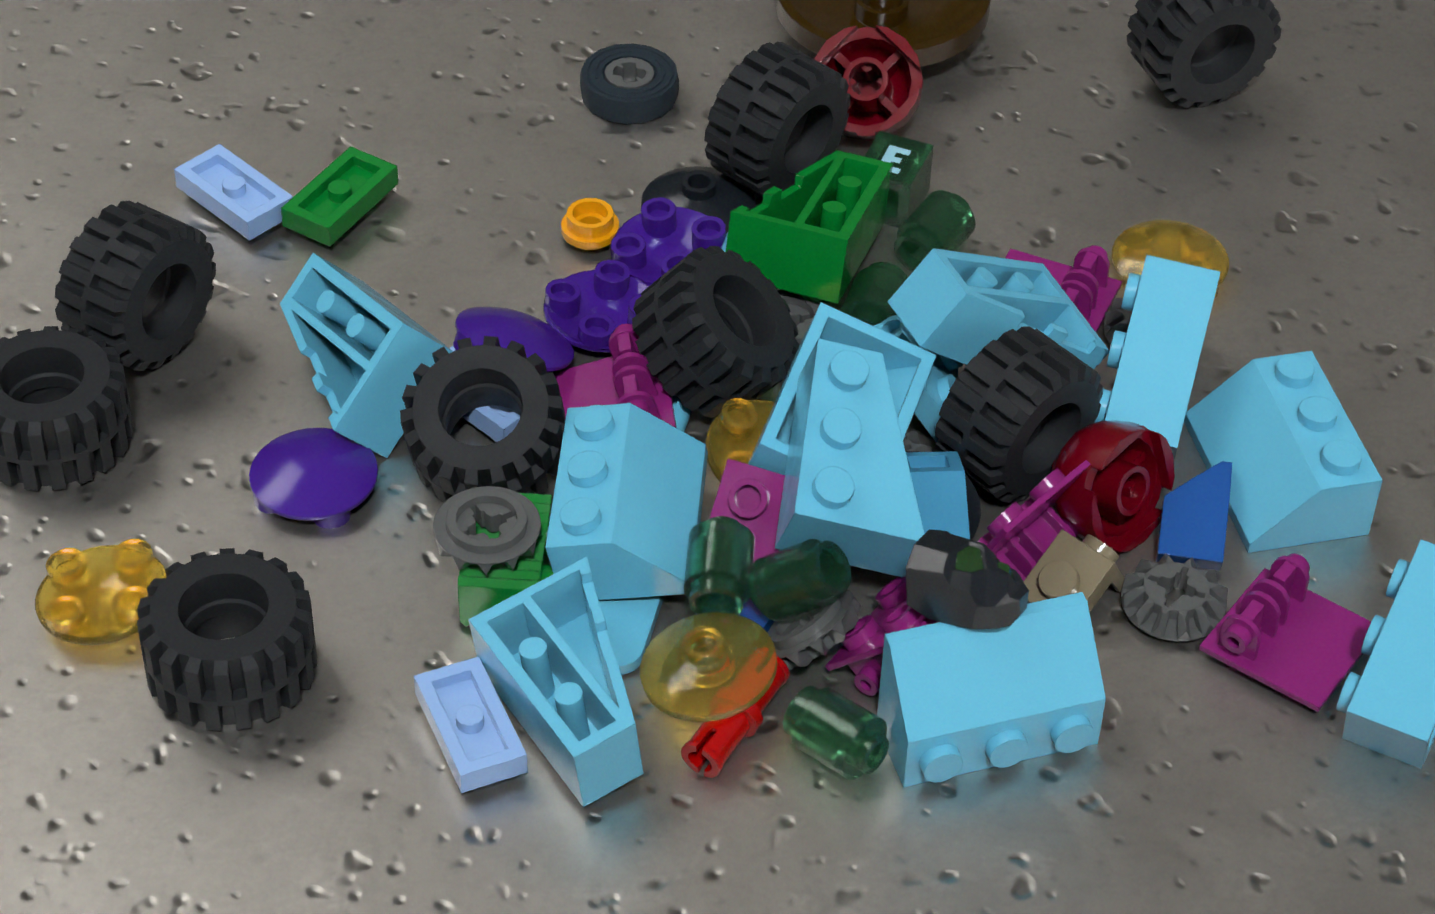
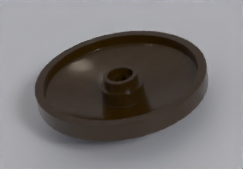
[775,0,991,67]

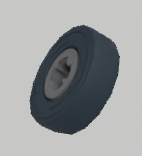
[580,43,679,124]

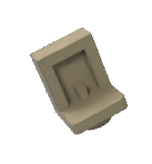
[1023,529,1125,612]

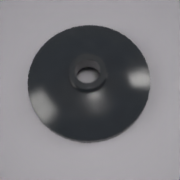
[641,166,756,234]

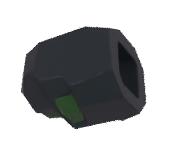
[906,529,1029,629]

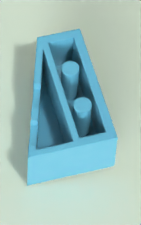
[887,248,1110,369]
[280,253,453,458]
[1094,255,1221,460]
[775,338,925,578]
[1336,539,1435,769]
[468,557,644,808]

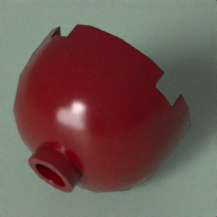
[814,25,924,141]
[1051,420,1175,552]

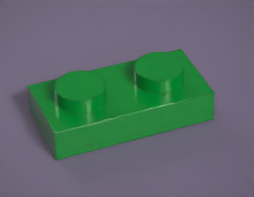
[281,146,399,246]

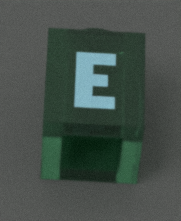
[864,131,934,230]

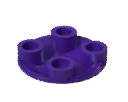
[610,197,726,286]
[543,260,649,352]
[453,307,574,372]
[249,428,378,529]

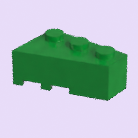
[725,150,893,304]

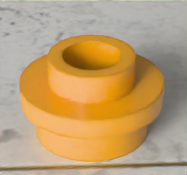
[561,198,619,251]

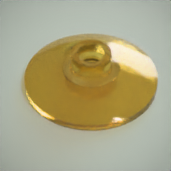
[640,612,777,722]

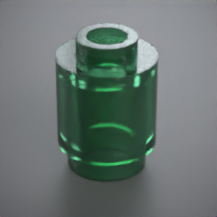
[894,190,976,272]
[839,262,908,326]
[683,516,755,620]
[748,539,851,622]
[783,685,889,780]

